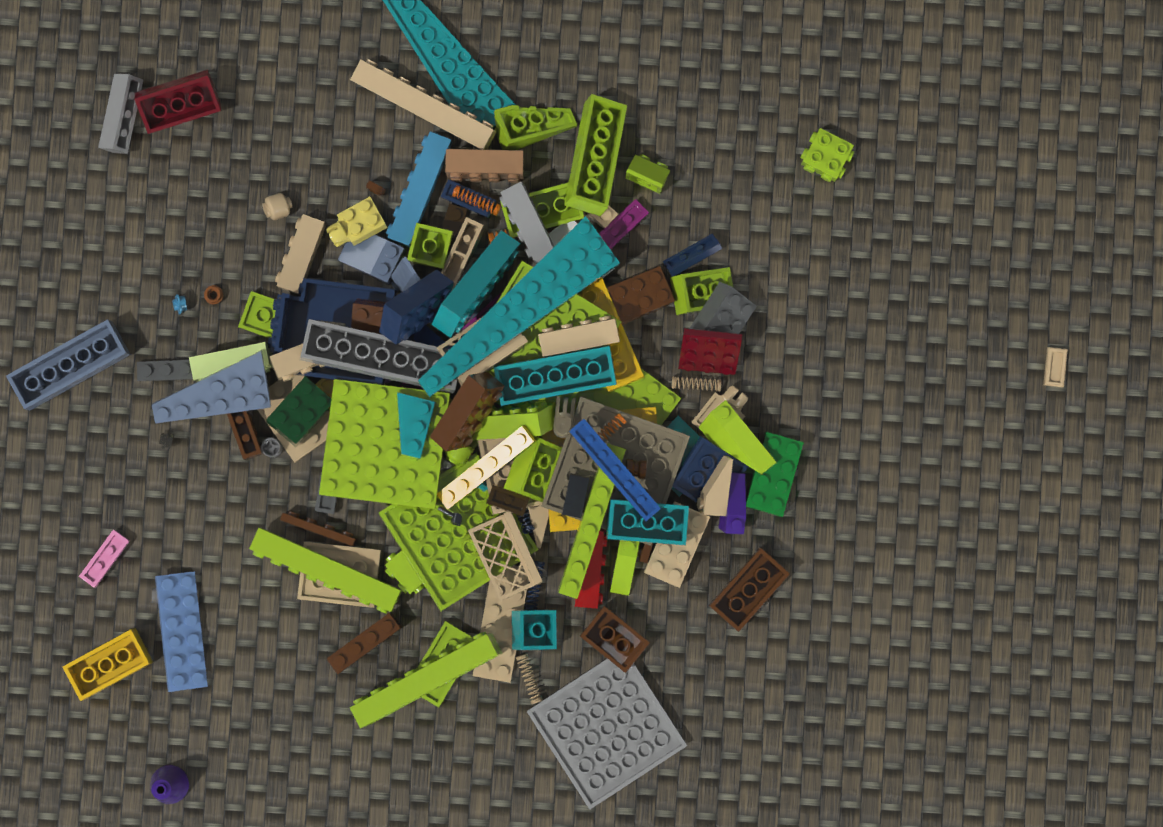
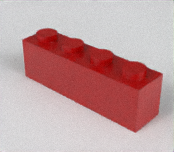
[575,531,607,609]

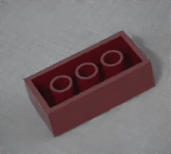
[134,69,221,134]

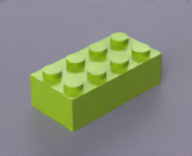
[472,401,555,440]

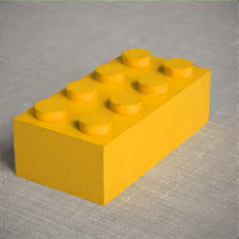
[63,628,153,701]

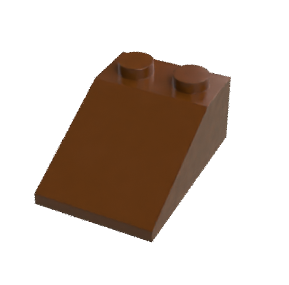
[351,298,386,335]
[580,606,650,673]

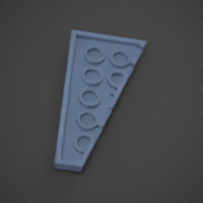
[152,350,271,423]

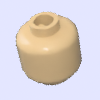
[262,193,292,220]

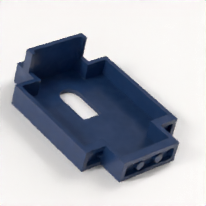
[268,278,415,385]

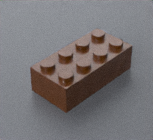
[430,372,505,451]
[708,548,790,632]

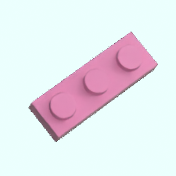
[79,530,130,588]

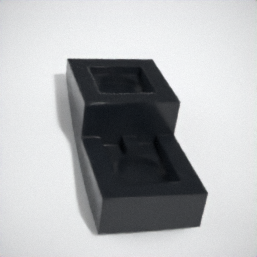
[562,473,589,518]

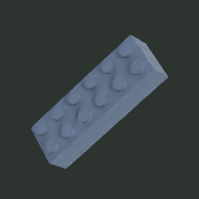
[6,319,131,411]

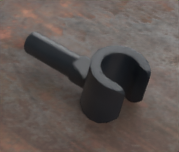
[437,506,462,526]

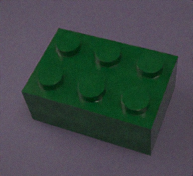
[266,376,331,447]

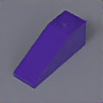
[719,472,746,534]

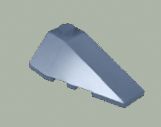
[391,257,420,293]

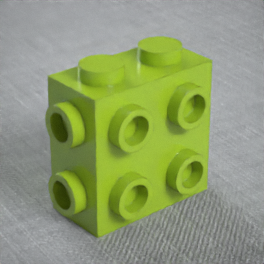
[800,128,854,182]
[385,550,425,594]

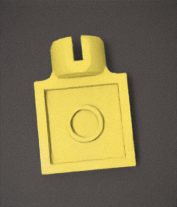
[326,197,387,247]

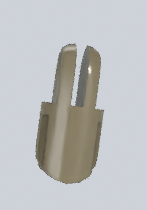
[553,396,576,438]

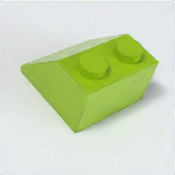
[625,154,670,194]
[407,223,453,269]

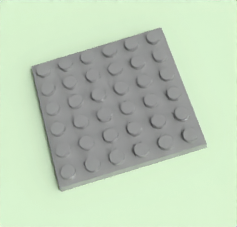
[527,659,687,809]

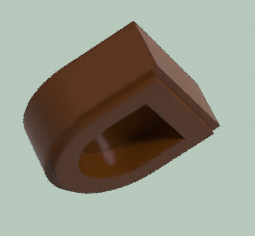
[366,180,386,196]

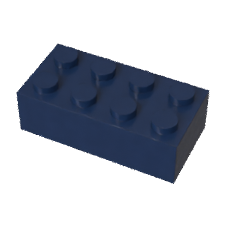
[379,270,454,345]

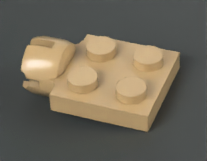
[692,386,748,428]

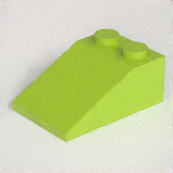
[670,267,733,315]

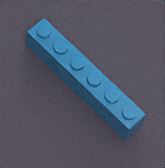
[386,132,452,248]

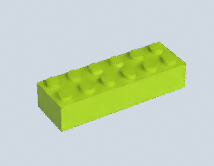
[564,94,627,216]

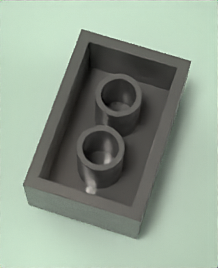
[689,282,757,334]

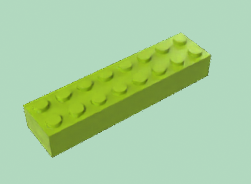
[350,631,503,729]

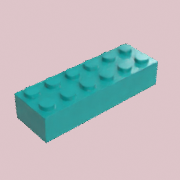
[432,230,520,338]
[494,345,617,406]

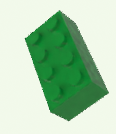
[746,432,804,517]

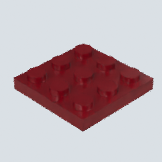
[678,328,742,375]

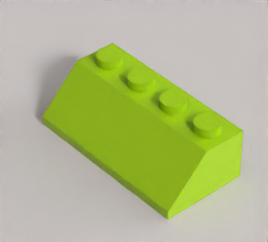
[500,182,584,238]

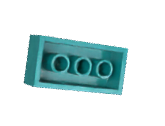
[606,499,689,545]

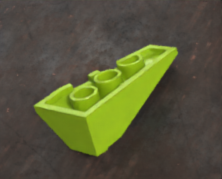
[494,105,577,150]
[699,400,777,475]

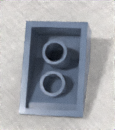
[338,235,406,285]

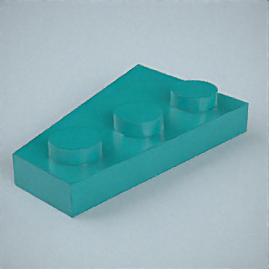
[397,392,435,459]

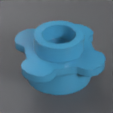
[172,294,187,314]

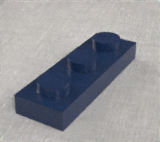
[663,234,722,277]

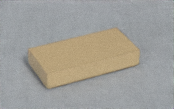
[1043,347,1068,388]

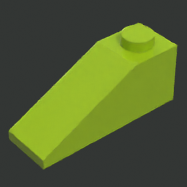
[610,540,639,596]

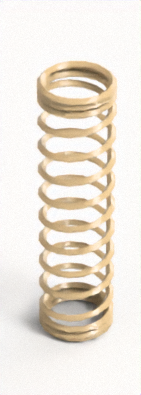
[672,376,722,392]
[516,654,543,704]

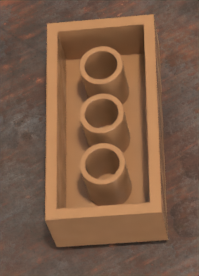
[445,149,524,183]

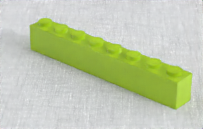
[557,443,626,599]
[249,528,402,614]

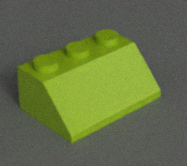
[504,436,562,503]

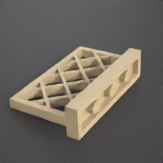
[436,318,528,386]
[468,512,543,601]

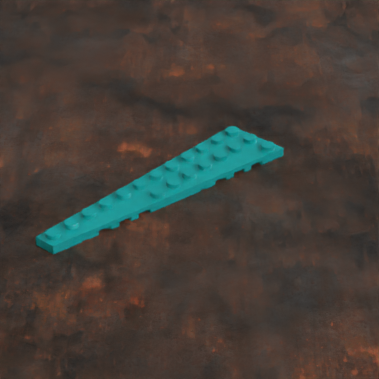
[382,0,515,129]

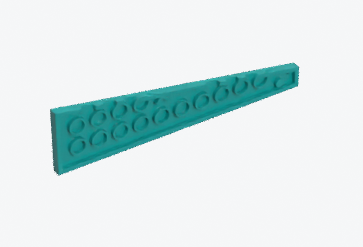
[418,216,620,397]

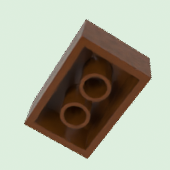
[607,266,675,325]

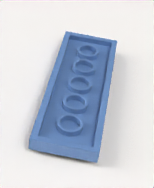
[155,571,208,692]

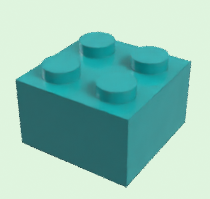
[512,610,557,650]

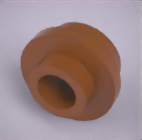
[204,285,224,305]

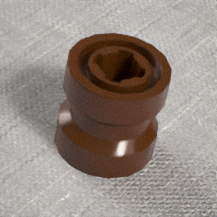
[625,459,647,479]

